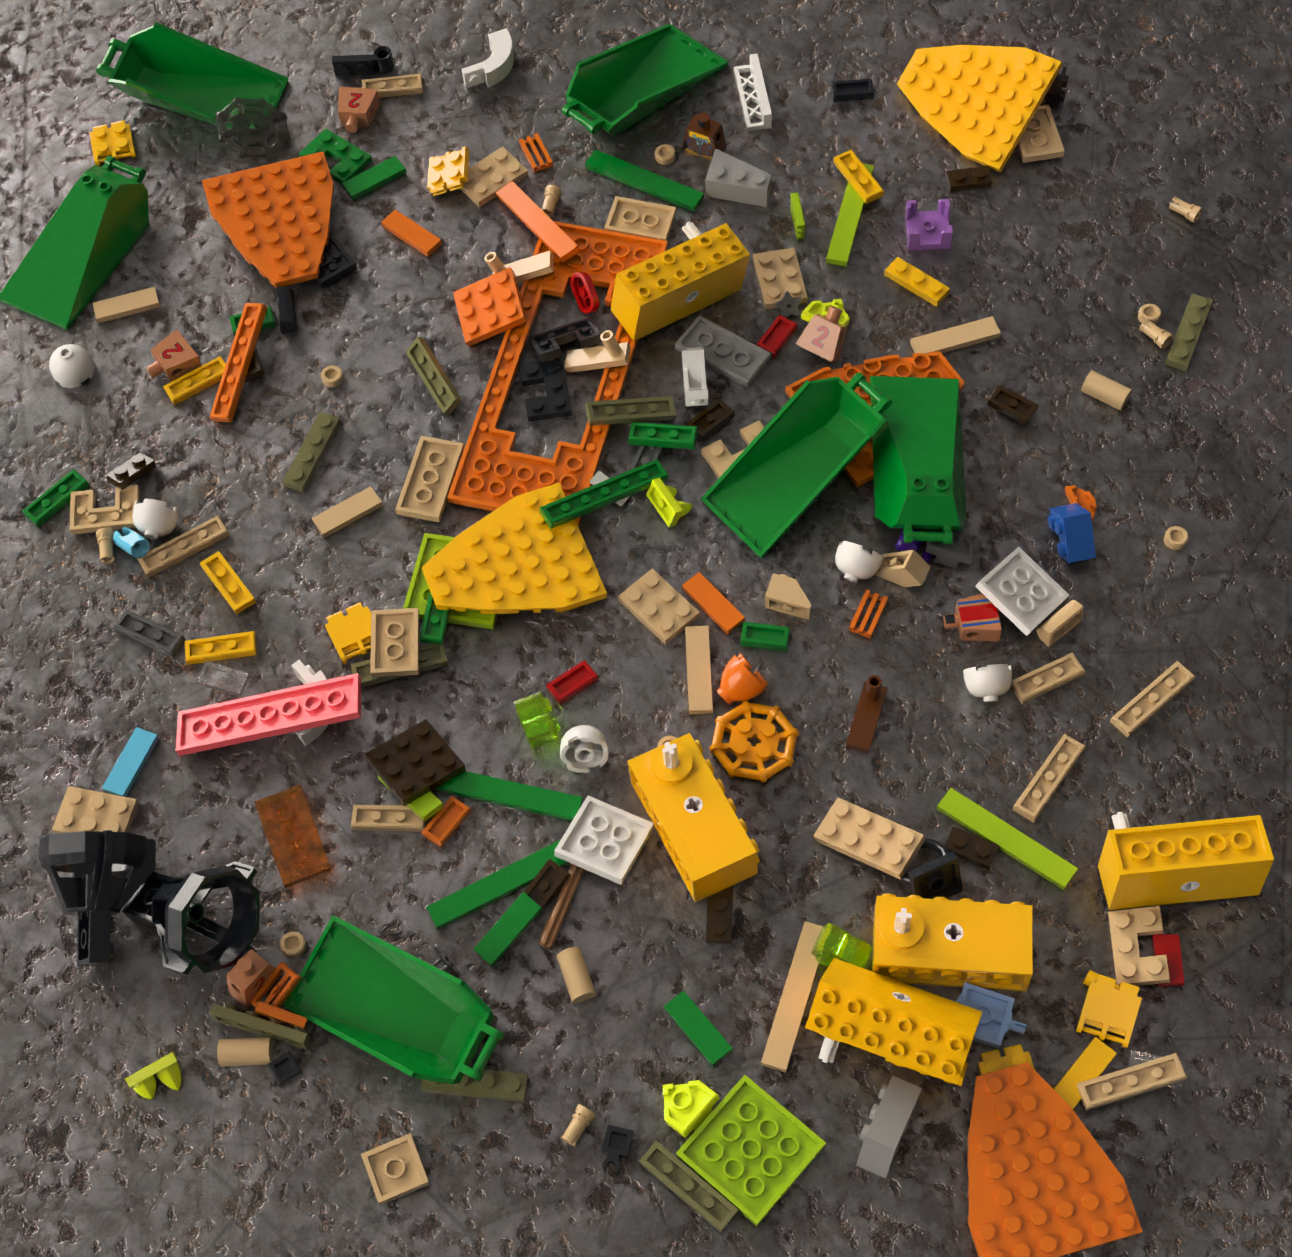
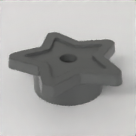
[774,291,802,318]

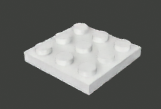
[975,547,1070,636]
[554,796,654,885]

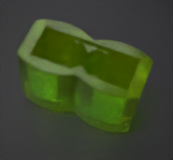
[514,692,560,748]
[811,923,873,968]

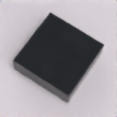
[267,1051,304,1088]

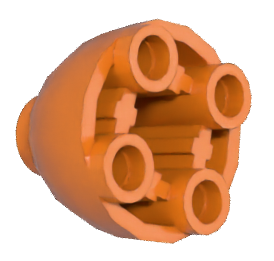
[717,653,769,705]

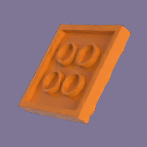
[453,267,527,347]

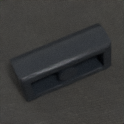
[276,286,297,334]

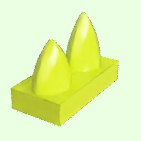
[646,478,692,527]
[125,1051,181,1099]

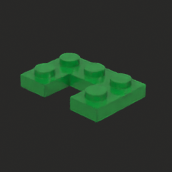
[298,128,372,184]

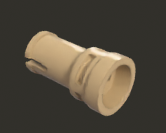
[541,185,562,218]
[1169,196,1203,223]
[1139,319,1174,349]
[96,528,115,564]
[561,1104,596,1147]

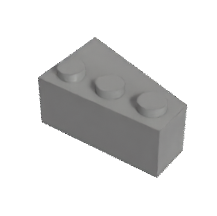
[705,148,772,207]
[856,1075,922,1179]

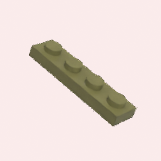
[1165,294,1213,371]
[406,337,462,415]
[585,396,676,426]
[282,412,341,493]
[351,644,448,688]
[209,1003,312,1051]
[421,1070,528,1102]
[639,1140,739,1233]

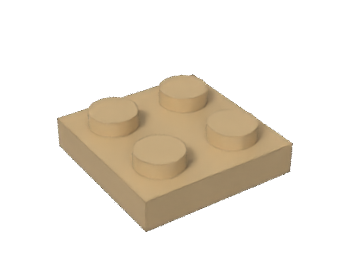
[361,1133,430,1205]

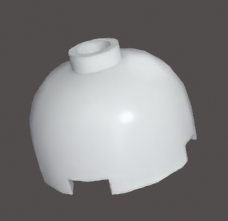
[49,344,95,388]
[132,499,180,539]
[835,541,883,583]
[963,664,1012,702]
[560,725,609,773]

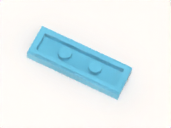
[102,727,159,797]

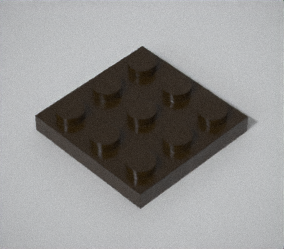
[365,719,466,806]

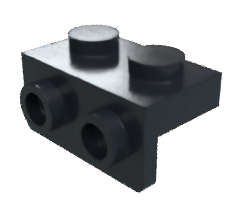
[1040,66,1069,110]

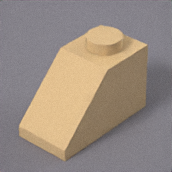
[874,550,931,587]
[765,573,811,620]

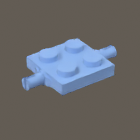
[941,982,1027,1049]

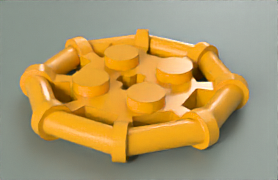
[709,700,799,783]

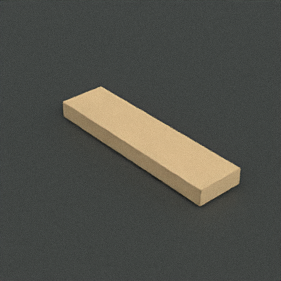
[910,316,1001,354]
[137,516,230,578]
[685,626,713,714]
[1110,661,1195,738]
[1013,733,1086,823]
[1076,1053,1187,1111]

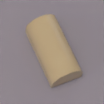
[1081,370,1132,411]
[1036,600,1083,647]
[556,947,597,1005]
[217,1037,273,1067]

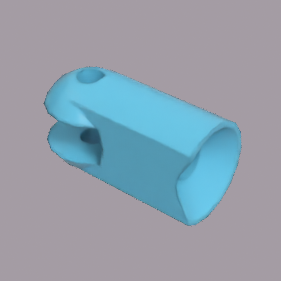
[113,527,149,558]

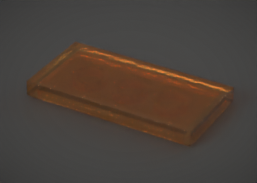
[255,784,332,888]

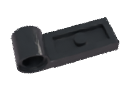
[332,46,394,76]

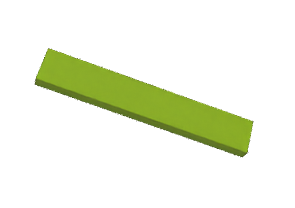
[826,163,874,267]
[937,788,1078,890]

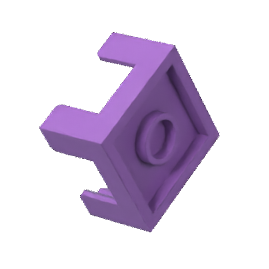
[905,199,953,251]

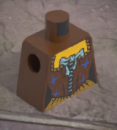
[682,112,726,160]

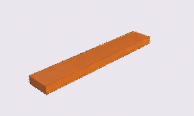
[495,181,580,262]
[209,303,268,423]

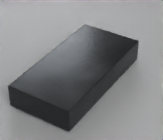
[831,78,874,102]

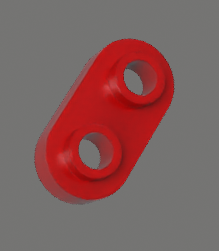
[570,272,600,313]

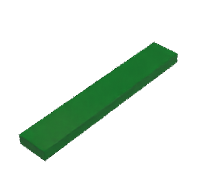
[585,149,704,212]
[539,459,669,529]
[436,771,583,821]
[426,840,571,930]

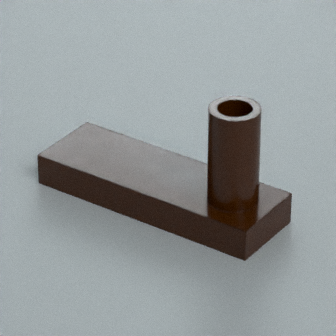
[845,675,888,754]

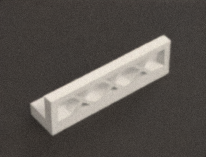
[734,53,772,132]

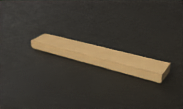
[761,921,829,1073]

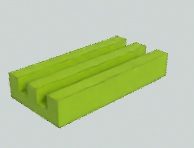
[790,192,805,240]

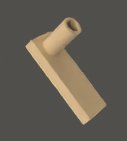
[484,251,554,283]
[564,330,631,373]

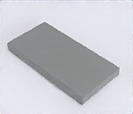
[675,315,772,388]

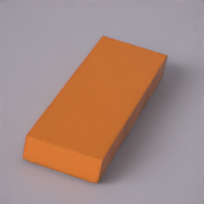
[381,209,442,257]
[682,572,745,635]

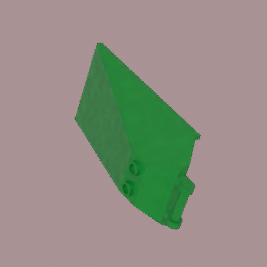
[96,22,289,141]
[562,23,729,135]
[0,155,150,330]
[701,372,892,558]
[870,376,967,544]
[283,915,505,1084]

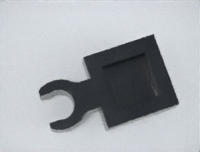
[602,1125,634,1176]

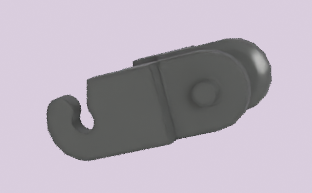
[418,944,453,972]

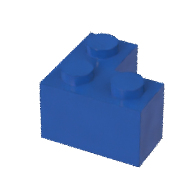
[1047,503,1096,563]

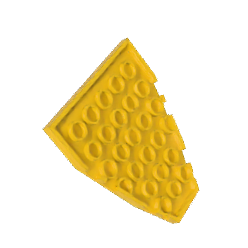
[897,45,1063,172]
[422,483,607,614]

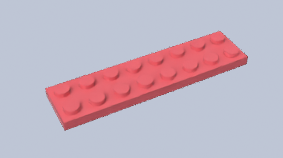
[175,673,361,756]

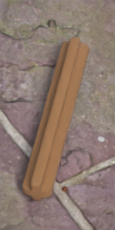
[538,864,585,949]

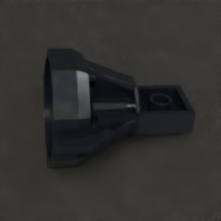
[39,830,156,966]
[122,861,260,976]

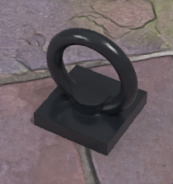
[899,838,963,899]

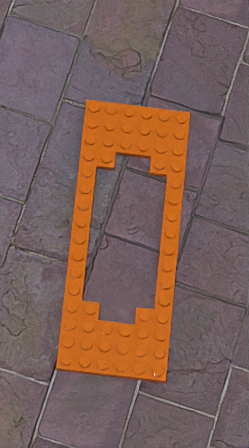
[447,221,668,527]

